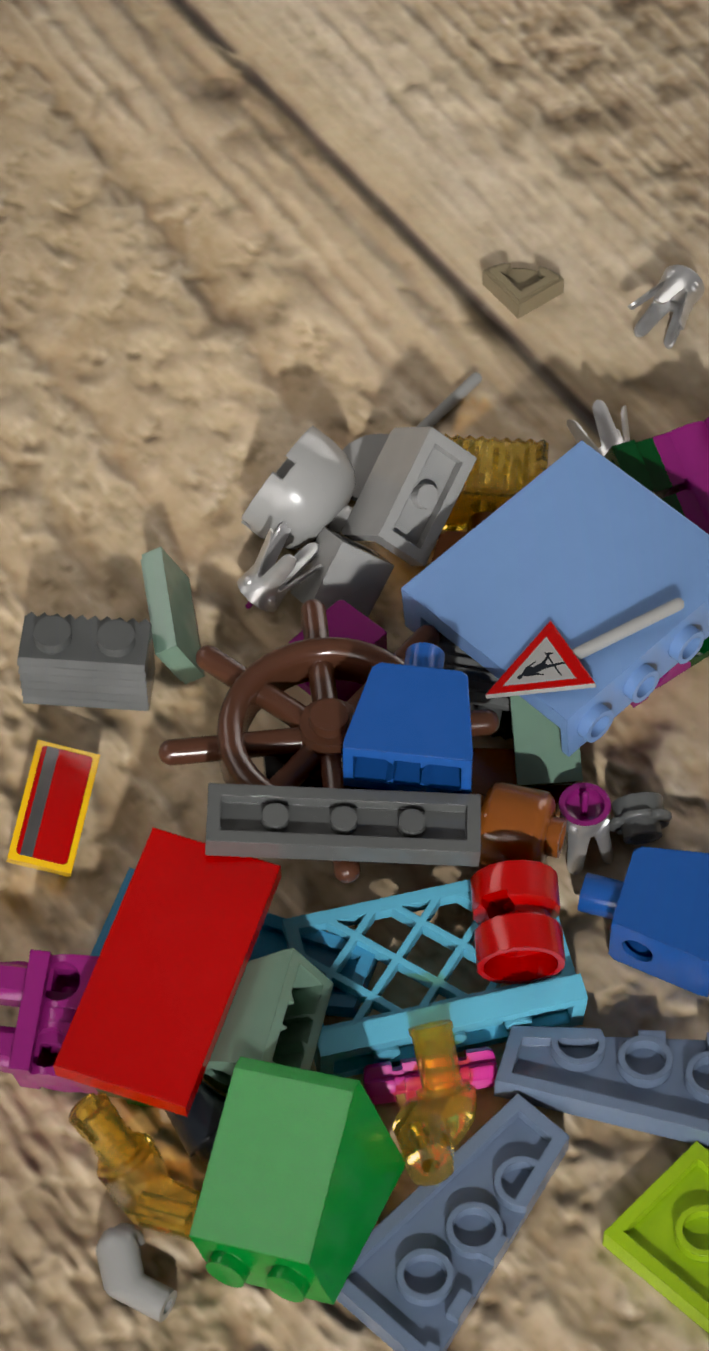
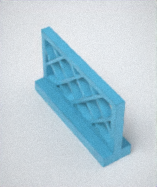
[282,879,588,1078]

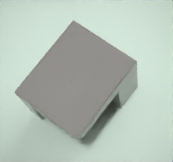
[291,527,394,617]

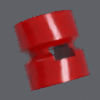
[470,860,565,985]

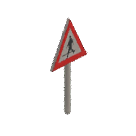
[485,598,684,699]

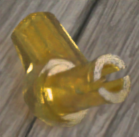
[392,1020,477,1186]
[68,1092,201,1241]

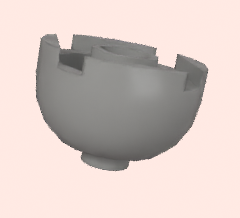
[241,426,356,549]

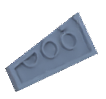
[494,1026,709,1148]
[336,1093,570,1351]

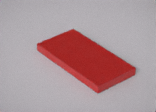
[53,827,282,1117]

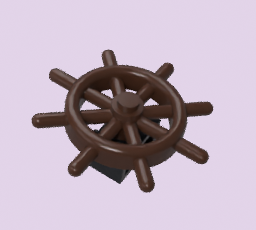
[158,599,500,883]

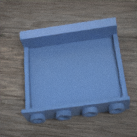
[401,440,709,757]

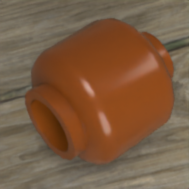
[476,782,567,866]

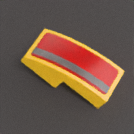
[7,740,100,877]

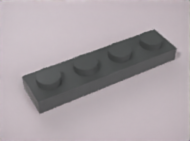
[205,783,481,867]

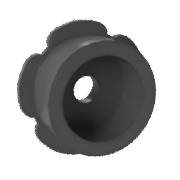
[609,792,672,845]

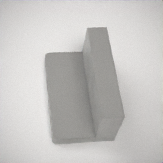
[342,427,477,566]

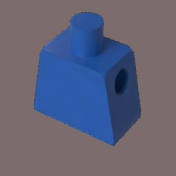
[343,642,473,794]
[578,846,709,997]

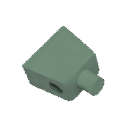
[203,948,334,1094]

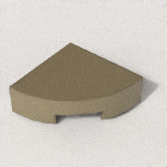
[482,263,564,318]

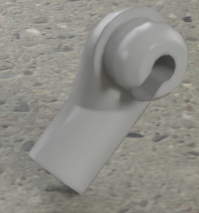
[96,1223,177,1323]

